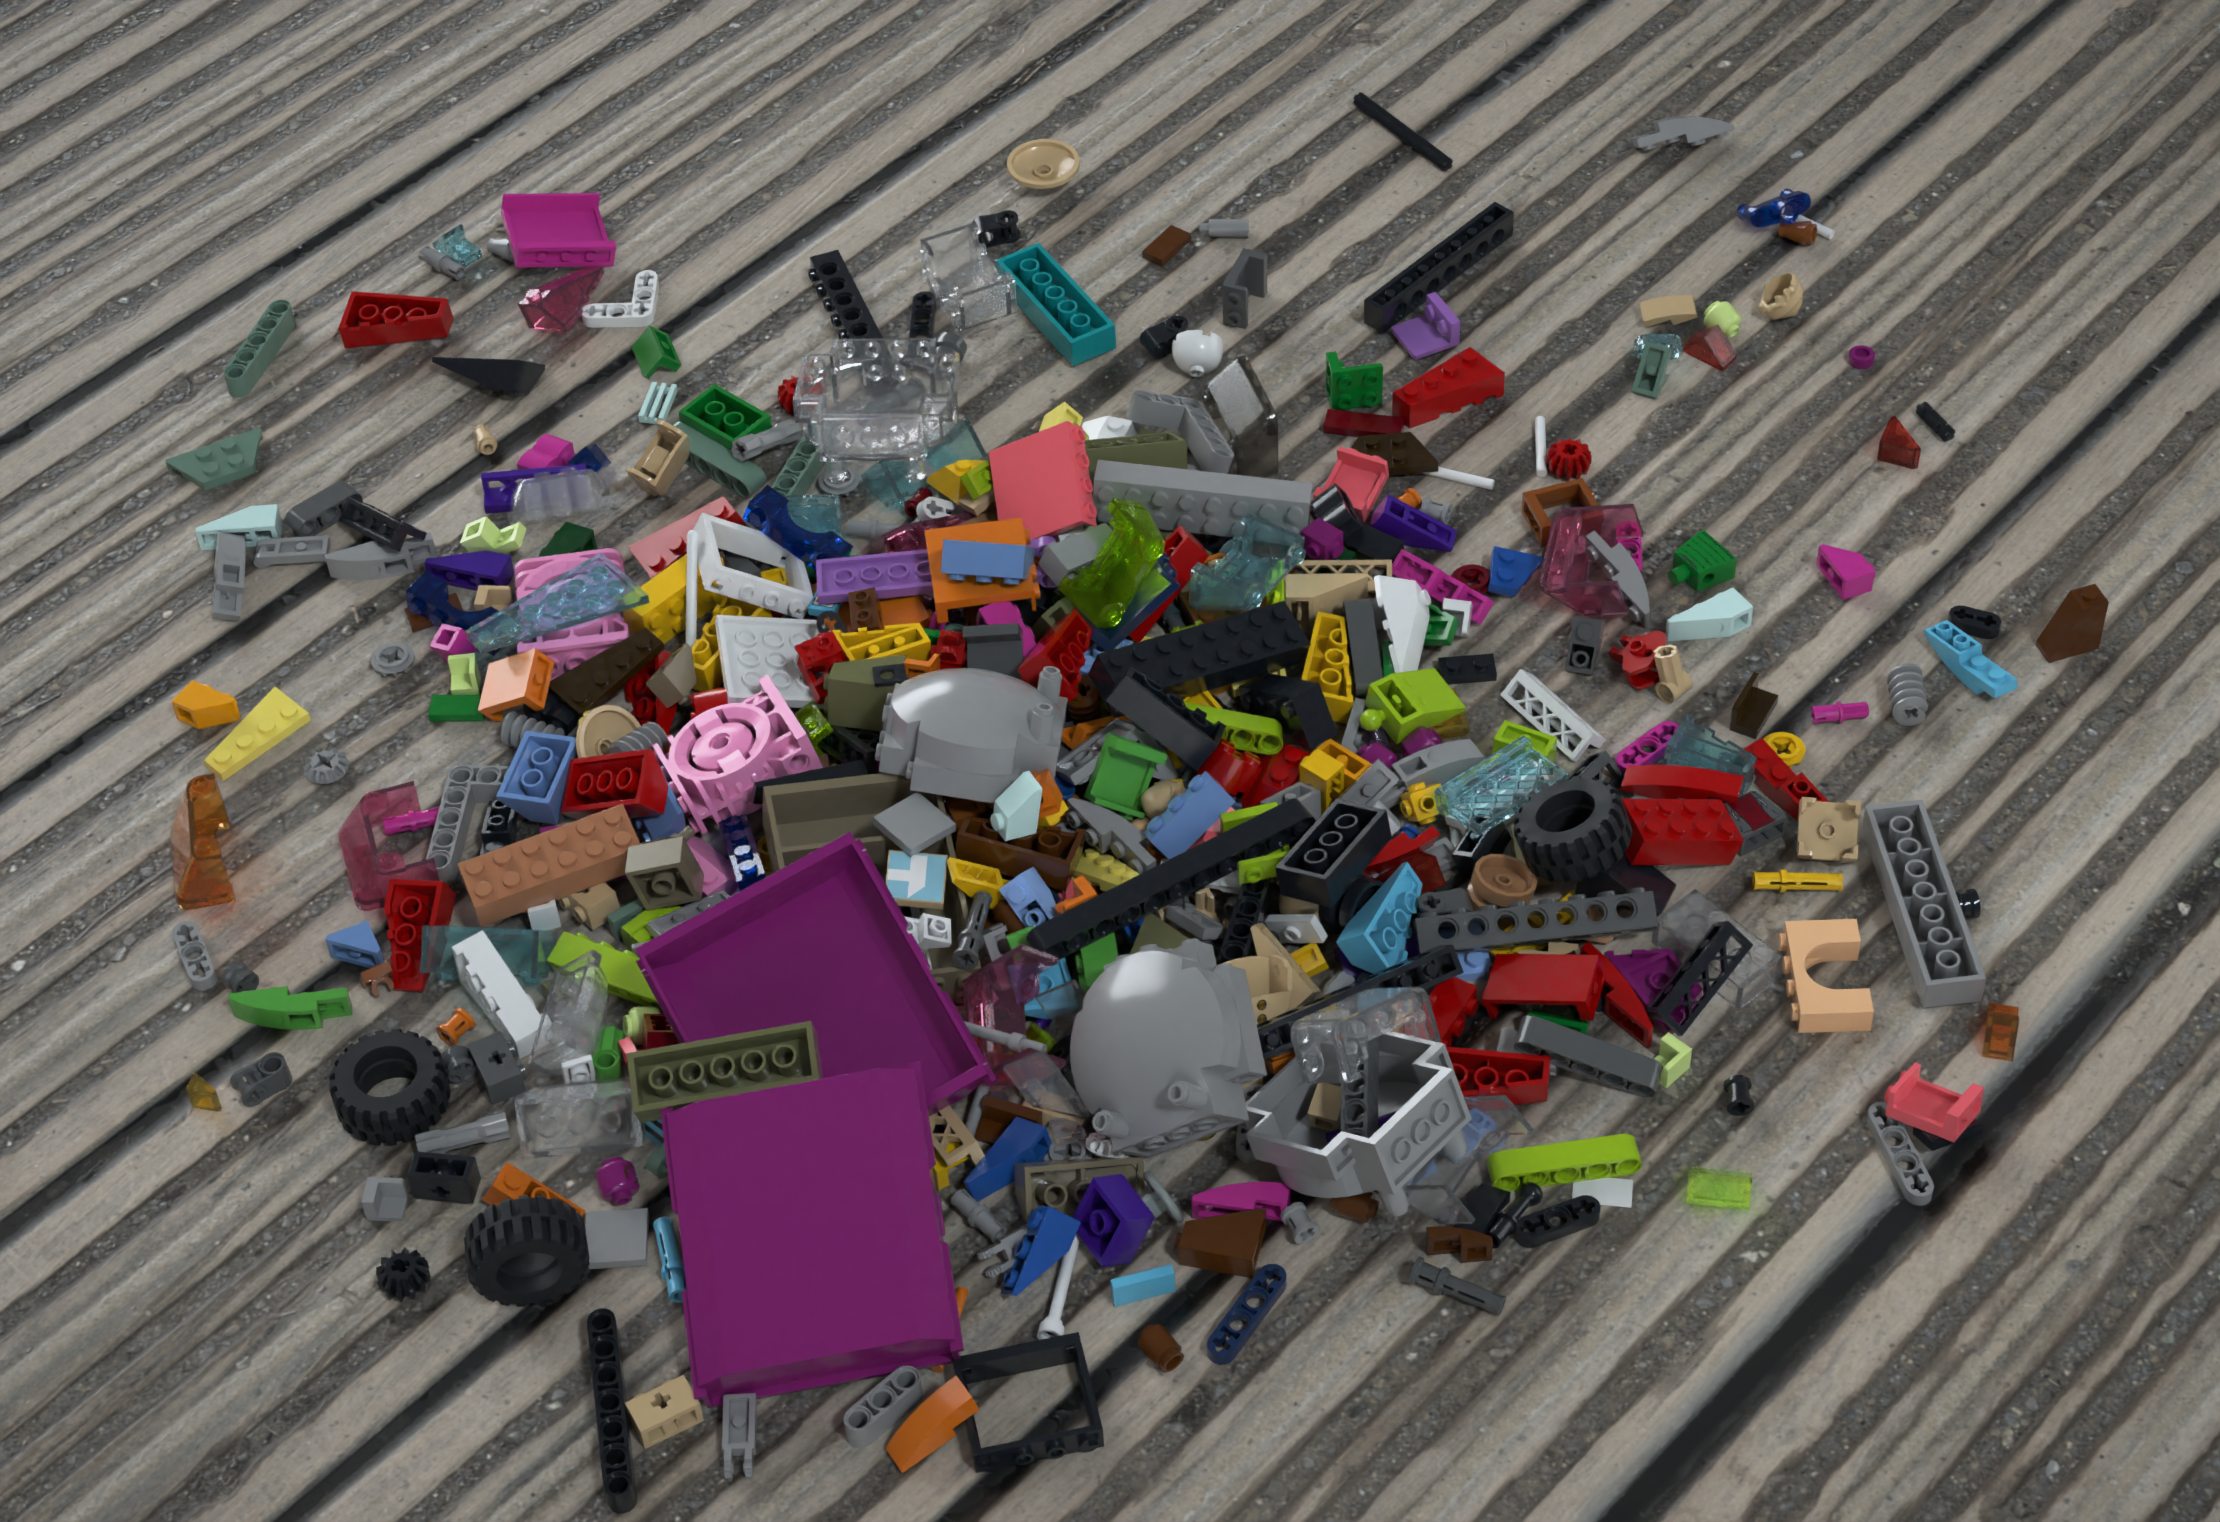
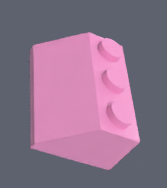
[671,834,753,899]

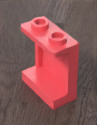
[1313,447,1389,523]
[1884,1062,1984,1142]

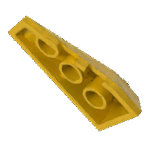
[927,460,986,505]

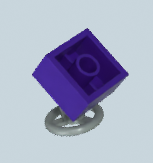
[1073,1171,1184,1267]

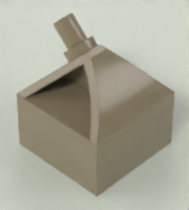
[625,825,704,911]

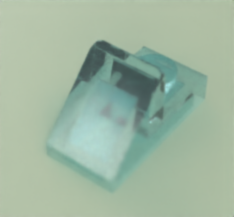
[432,224,482,267]

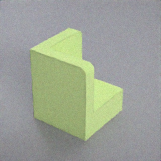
[448,653,480,695]
[1654,1032,1692,1088]

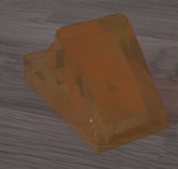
[1982,1002,2020,1062]

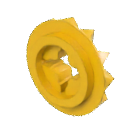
[1763,732,1806,769]

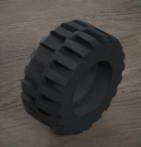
[1513,776,1632,884]
[329,1029,451,1146]
[464,1195,590,1307]

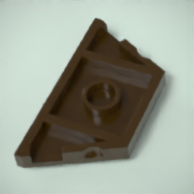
[1351,432,1439,476]

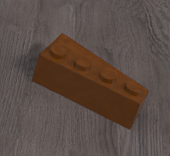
[955,816,1086,891]

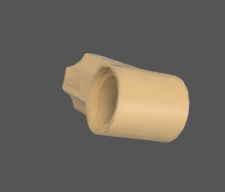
[1654,644,1693,704]

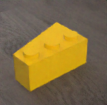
[832,623,931,661]

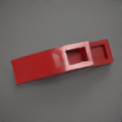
[1738,738,1829,820]

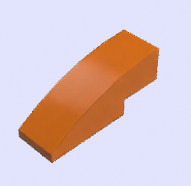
[885,1375,980,1473]

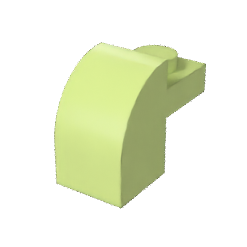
[460,516,526,555]

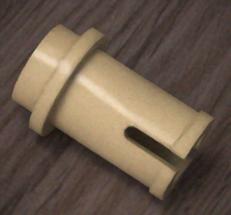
[473,424,497,455]

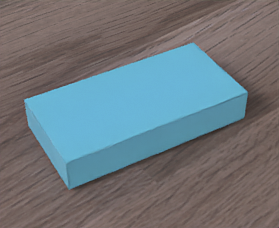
[1110,1264,1175,1307]

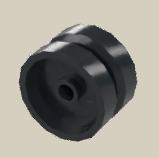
[1318,874,1385,934]

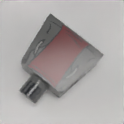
[1722,791,1788,857]

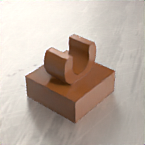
[359,961,394,998]

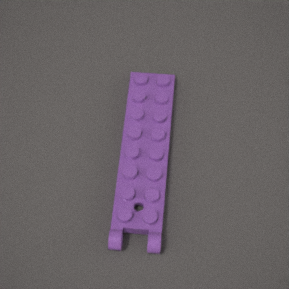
[816,536,1057,605]

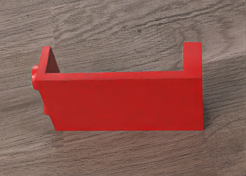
[1481,954,1606,1021]

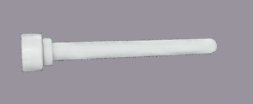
[683,530,698,648]
[1037,1233,1080,1340]

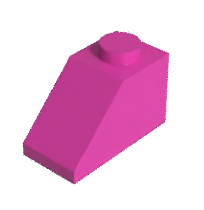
[1816,544,1876,600]

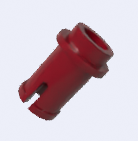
[904,486,933,518]

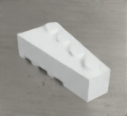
[452,930,551,1059]

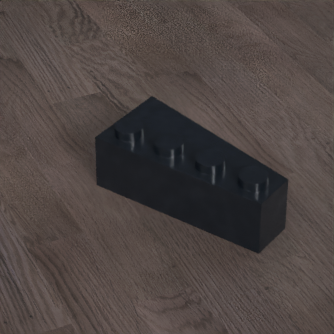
[1106,666,1226,770]
[1239,673,1338,749]

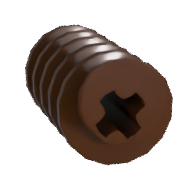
[1066,675,1102,726]

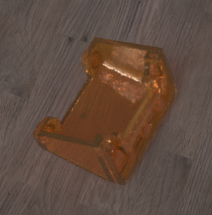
[171,773,235,910]

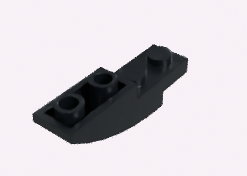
[479,800,518,856]

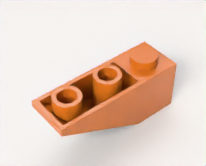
[482,1162,586,1216]

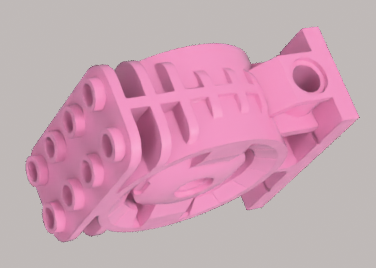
[514,548,630,681]
[652,675,823,835]

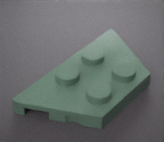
[165,427,263,491]

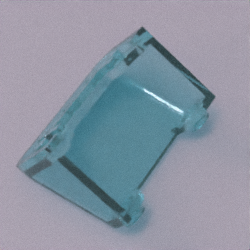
[1189,513,1306,611]

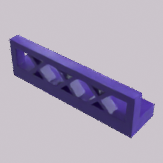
[481,464,590,514]

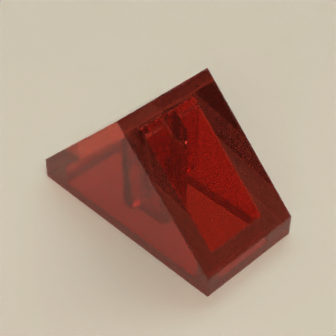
[1680,325,1737,371]
[1877,416,1921,469]

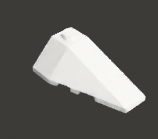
[1374,575,1431,673]

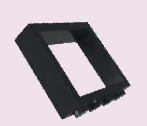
[952,1332,1104,1473]

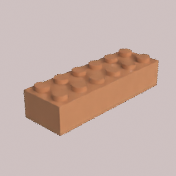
[457,804,640,927]

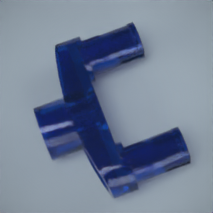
[1737,189,1811,228]

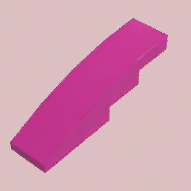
[1392,549,1495,625]

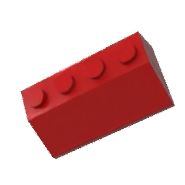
[561,749,669,820]

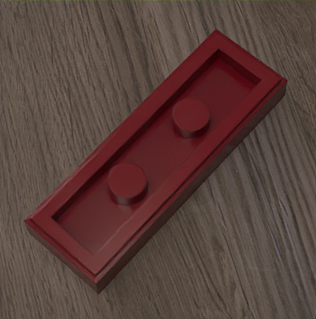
[1323,409,1405,437]

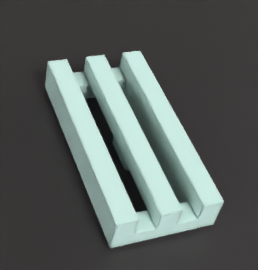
[638,382,678,424]

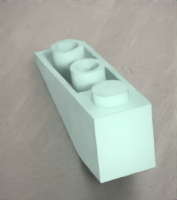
[1665,587,1753,642]

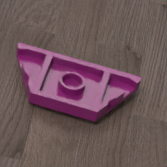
[1604,948,1703,1036]

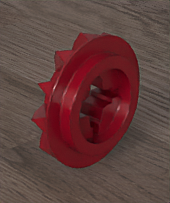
[1451,564,1491,595]

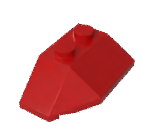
[1238,745,1314,809]

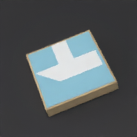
[886,850,948,910]

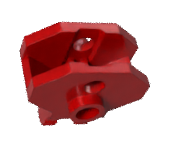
[930,630,967,670]
[1608,630,1667,690]

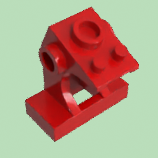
[794,630,847,704]

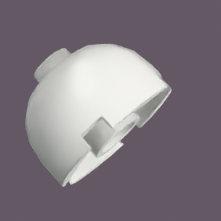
[1172,330,1223,377]

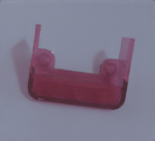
[1539,504,1644,616]
[338,781,440,911]
[963,944,1066,1086]

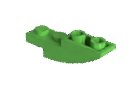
[228,986,352,1030]

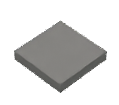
[873,792,956,857]
[585,1208,649,1269]

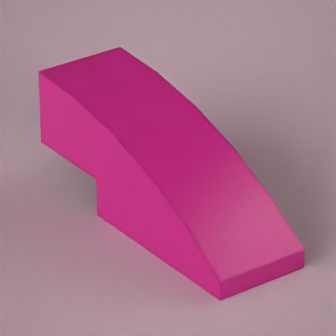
[1192,1182,1291,1221]

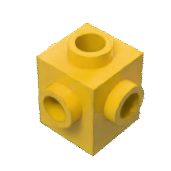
[1400,782,1449,825]

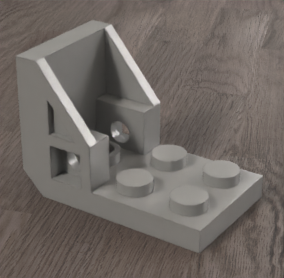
[1056,719,1180,785]

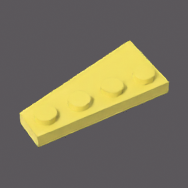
[204,687,311,781]
[1072,847,1140,892]

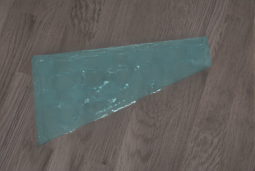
[465,553,649,653]

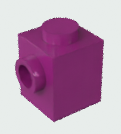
[1301,517,1344,560]

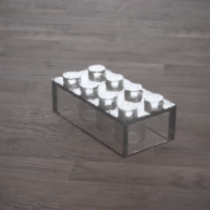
[1651,889,1783,1010]

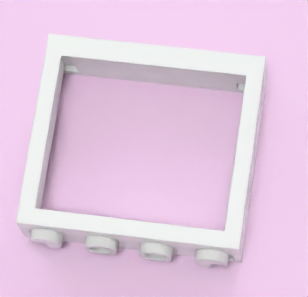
[693,513,814,619]

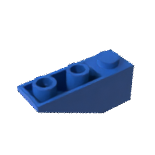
[964,1116,1052,1202]
[1001,1206,1081,1296]

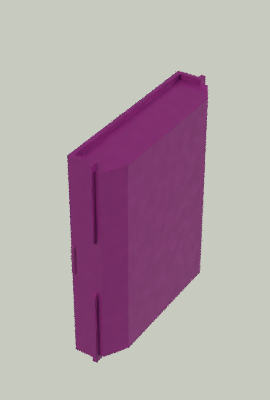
[635,832,997,1116]
[660,1062,964,1408]

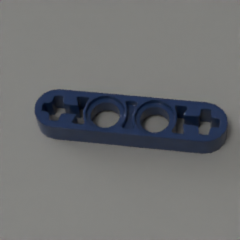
[1207,1264,1287,1365]

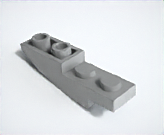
[1632,116,1734,151]
[1585,530,1650,629]
[212,532,245,622]
[325,532,437,580]
[1379,739,1485,809]
[1066,798,1157,874]

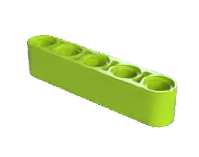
[1183,701,1283,755]
[1486,1134,1642,1192]

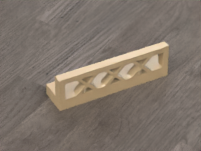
[1283,560,1392,599]
[929,1105,985,1167]

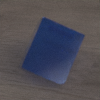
[567,443,611,480]

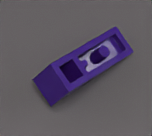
[1369,494,1457,552]
[424,550,514,591]

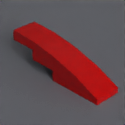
[1620,765,1744,804]
[1361,826,1440,877]
[1580,942,1653,1049]

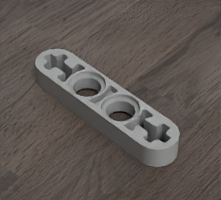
[1867,1102,1934,1206]

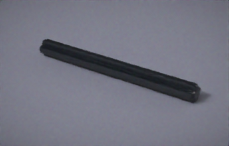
[1353,92,1453,171]

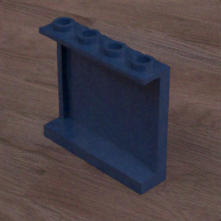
[1066,519,1181,652]

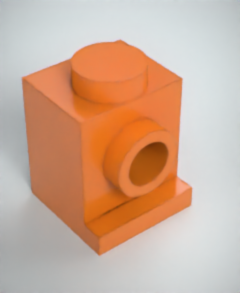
[1031,769,1063,819]

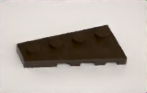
[549,627,666,718]

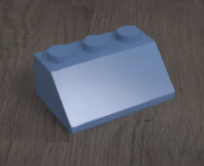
[941,539,1035,585]
[496,731,578,825]
[1143,771,1236,860]
[632,772,686,842]

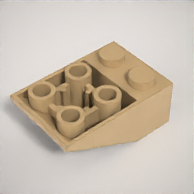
[1286,573,1368,636]

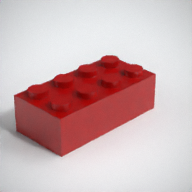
[1622,799,1744,865]

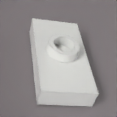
[1265,914,1328,943]

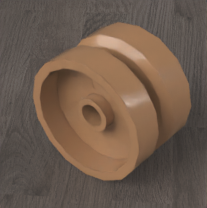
[1466,854,1537,927]

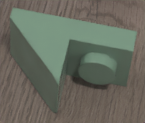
[1632,341,1673,398]

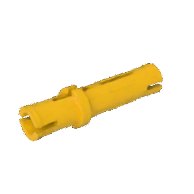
[1752,869,1843,893]

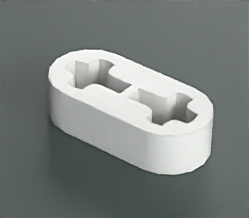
[916,497,966,527]

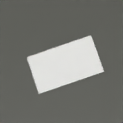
[1572,1178,1633,1208]

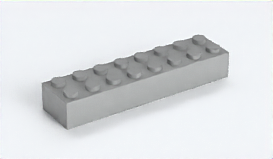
[1093,460,1313,545]
[1862,800,1986,1008]

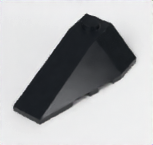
[432,357,545,397]
[751,759,869,804]

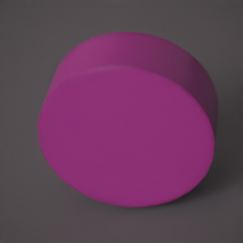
[1848,345,1875,369]

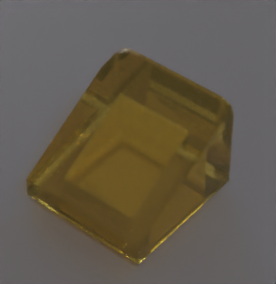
[186,1073,222,1112]

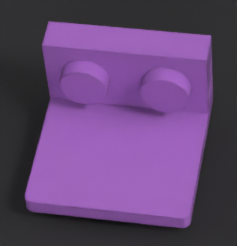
[1391,292,1460,360]

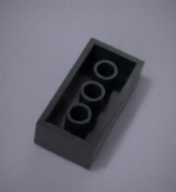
[1275,798,1392,908]

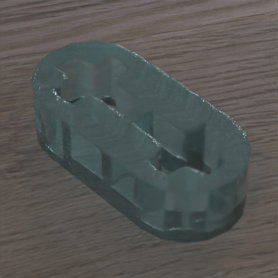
[1633,334,1683,360]

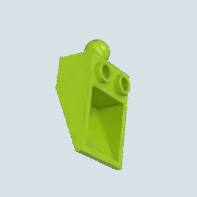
[1360,668,1466,744]

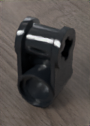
[972,210,1021,248]
[1140,316,1188,359]

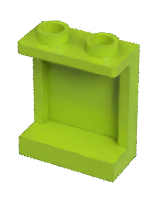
[1220,802,1290,885]

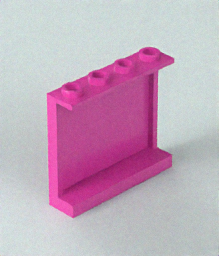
[501,193,616,268]

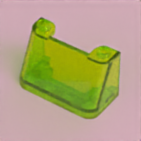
[1058,498,1165,628]

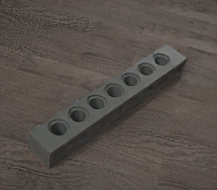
[1414,887,1658,954]

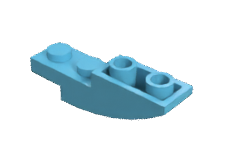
[1924,620,2017,699]

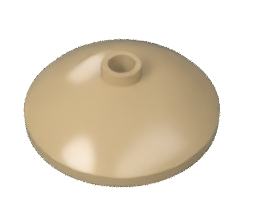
[1007,139,1080,190]
[576,705,641,758]

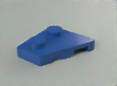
[1488,546,1543,597]

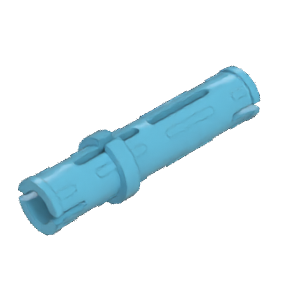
[653,1217,687,1303]

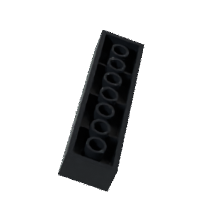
[1088,601,1311,718]

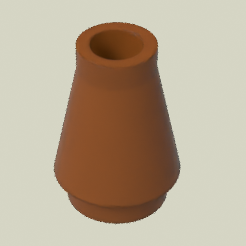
[1778,221,1817,246]

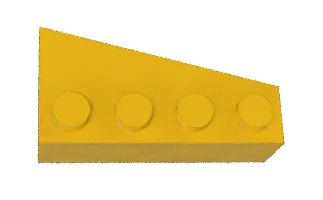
[691,595,773,691]
[1301,611,1354,724]

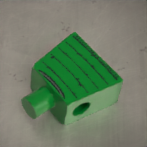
[1668,530,1737,591]

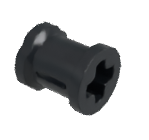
[1724,1075,1755,1116]

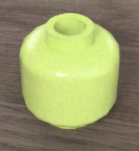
[1703,301,1742,339]
[623,1006,662,1046]

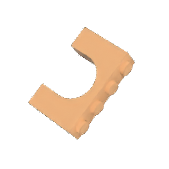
[1778,919,1874,1033]

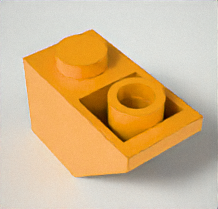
[171,680,241,729]

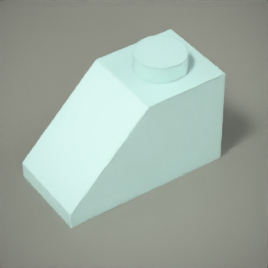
[991,771,1043,841]

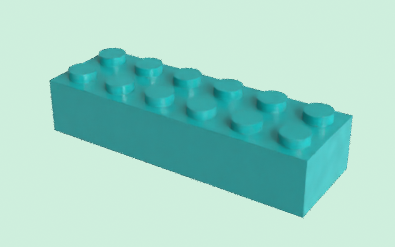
[995,242,1116,366]

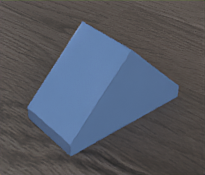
[325,921,384,968]

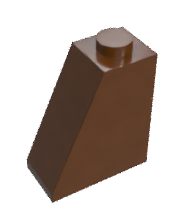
[2036,584,2109,663]
[1174,1208,1267,1278]

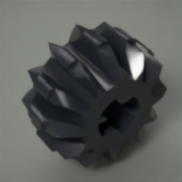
[376,1247,431,1303]

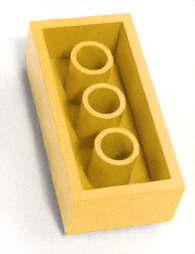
[621,554,724,644]

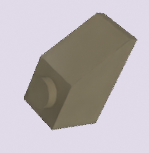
[646,643,697,708]

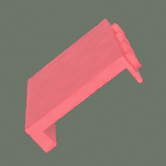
[989,421,1097,539]

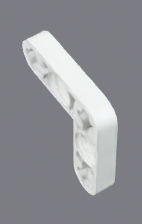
[581,270,659,328]

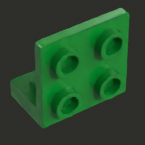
[1325,351,1383,410]

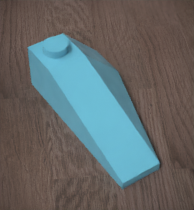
[1336,862,1423,974]

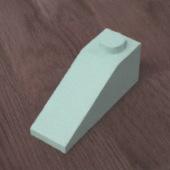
[195,504,283,550]

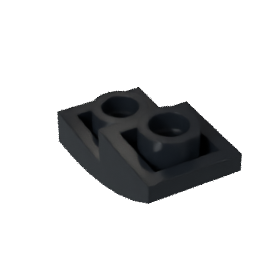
[1453,1183,1510,1234]

